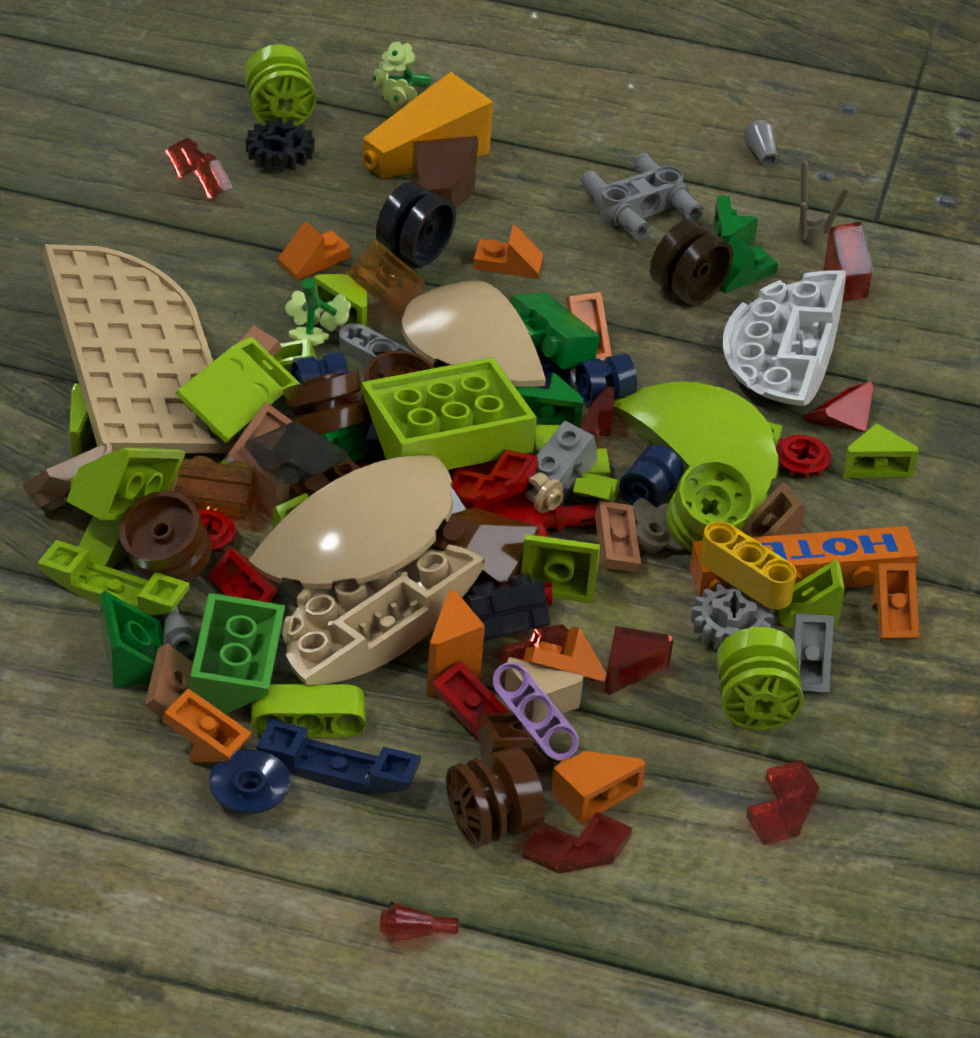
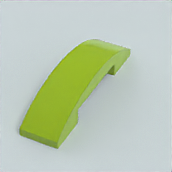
[37,540,190,615]

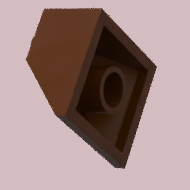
[412,136,478,208]
[431,507,540,586]

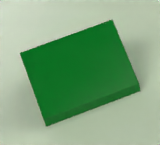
[100,591,164,688]

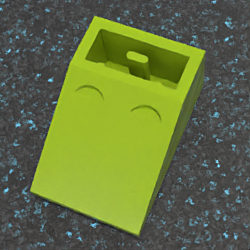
[175,336,300,443]

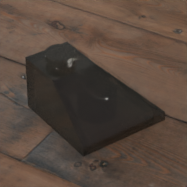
[245,421,349,485]

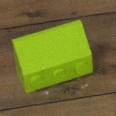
[66,448,186,520]

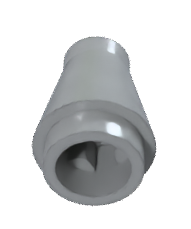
[744,120,779,167]

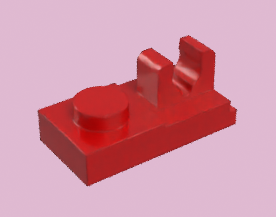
[431,660,510,740]

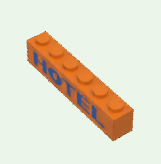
[689,526,919,597]

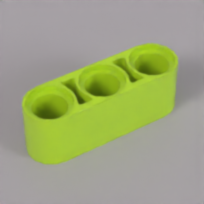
[251,684,366,737]

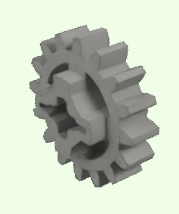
[691,584,774,650]

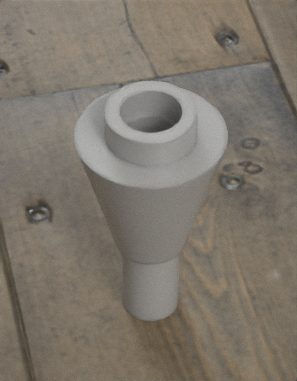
[163,606,199,657]

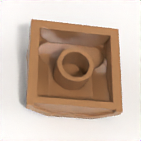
[22,441,113,511]

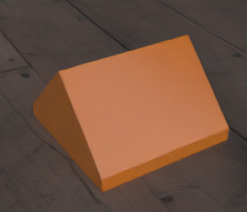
[426,590,485,698]

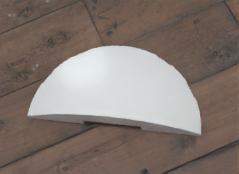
[723,270,846,406]

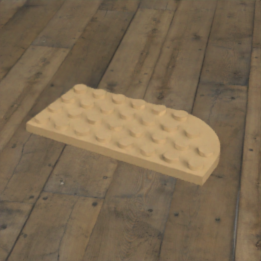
[42,244,239,454]

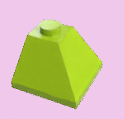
[521,534,601,603]

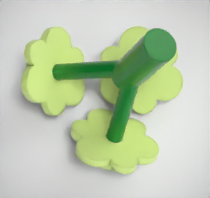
[372,42,432,111]
[285,278,351,347]

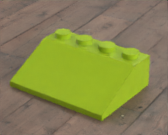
[361,357,537,470]

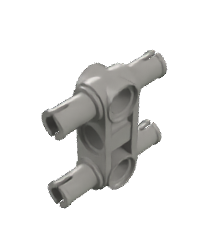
[580,153,704,240]

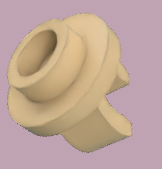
[526,472,564,513]

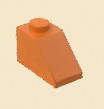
[551,751,646,824]

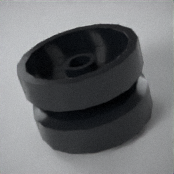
[376,181,457,266]

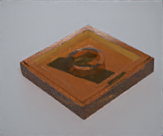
[346,239,425,316]

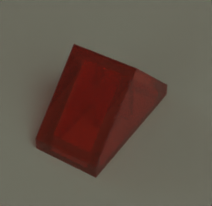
[604,626,674,695]

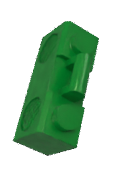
[511,293,600,370]

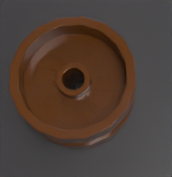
[283,370,371,438]
[119,490,212,582]

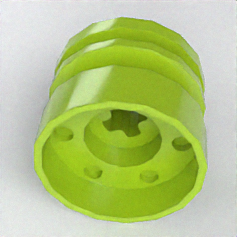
[243,44,316,126]
[666,458,755,552]
[716,627,804,730]

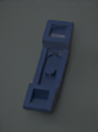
[256,719,421,793]

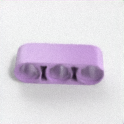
[493,662,579,760]

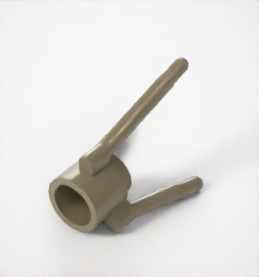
[797,160,849,244]

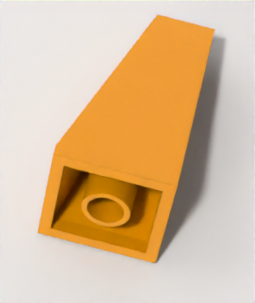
[362,72,493,179]

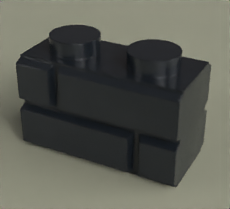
[462,573,550,640]

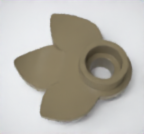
[633,498,687,553]

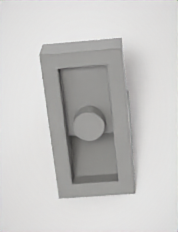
[793,613,834,692]

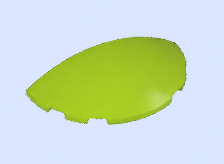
[608,381,779,516]

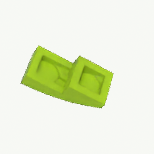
[573,472,620,502]

